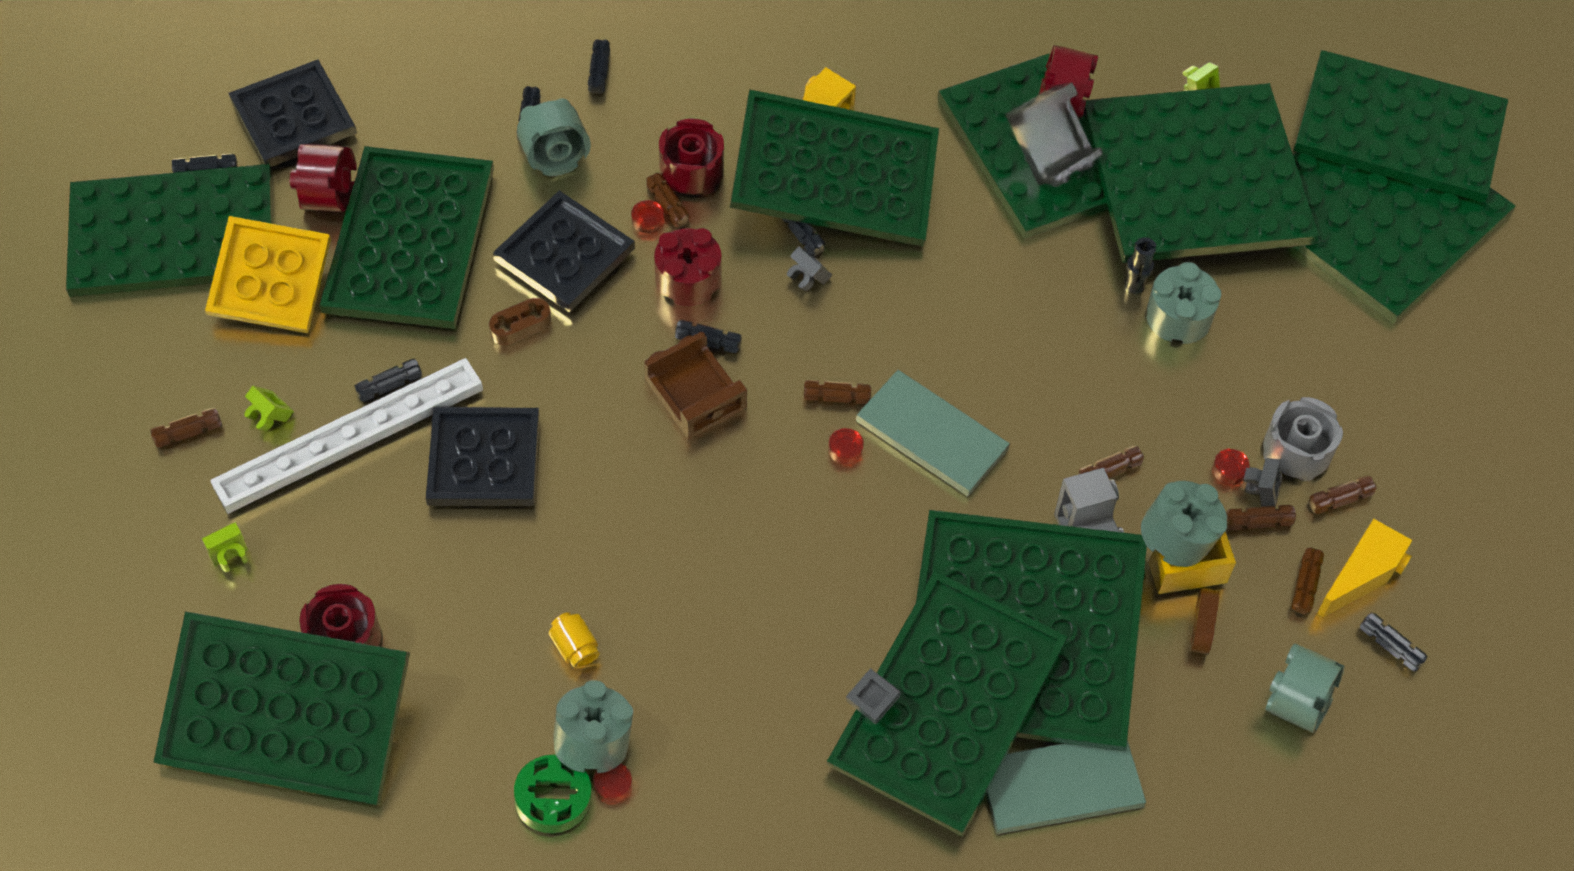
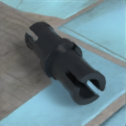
[1124,237,1156,294]

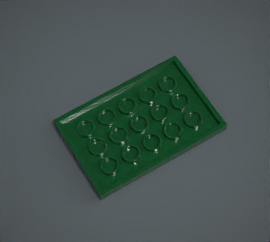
[1293,50,1509,203]
[938,53,1108,239]
[729,89,939,246]
[319,146,494,329]
[66,164,273,297]
[826,571,1068,837]
[153,611,410,805]

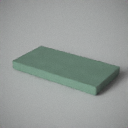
[856,370,1010,496]
[986,740,1146,835]

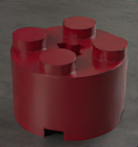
[1037,45,1098,118]
[659,118,724,194]
[289,144,357,212]
[654,228,722,306]
[299,584,381,646]

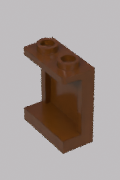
[644,332,747,439]

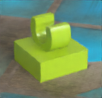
[1183,62,1220,91]
[244,386,294,431]
[202,522,248,572]

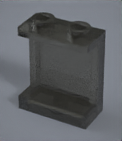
[1006,82,1103,187]

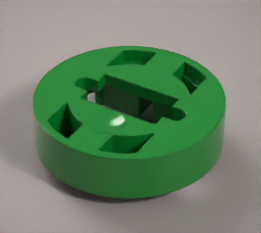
[514,755,591,833]

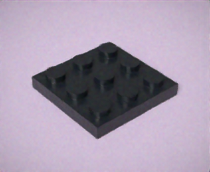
[228,59,357,167]
[493,190,635,312]
[425,407,540,506]

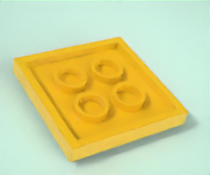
[205,216,331,333]

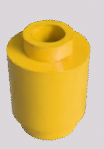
[548,612,600,670]

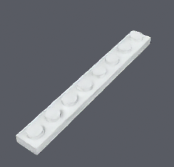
[210,358,483,514]

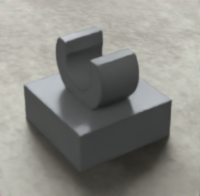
[787,247,833,291]
[1243,458,1283,508]
[846,668,900,724]

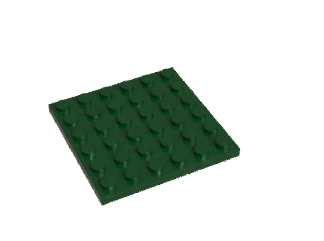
[1083,83,1319,263]
[1292,152,1516,324]
[916,510,1147,751]

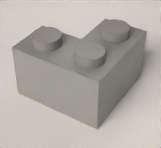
[1054,468,1125,533]

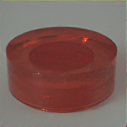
[631,200,664,233]
[828,428,864,464]
[1212,449,1250,485]
[594,764,632,803]

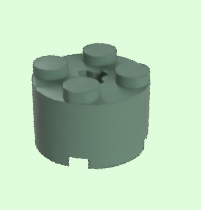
[517,98,591,176]
[1147,262,1222,344]
[1141,481,1227,567]
[1265,643,1345,733]
[553,680,633,773]

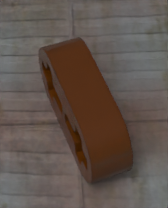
[489,298,551,346]
[1189,587,1220,655]

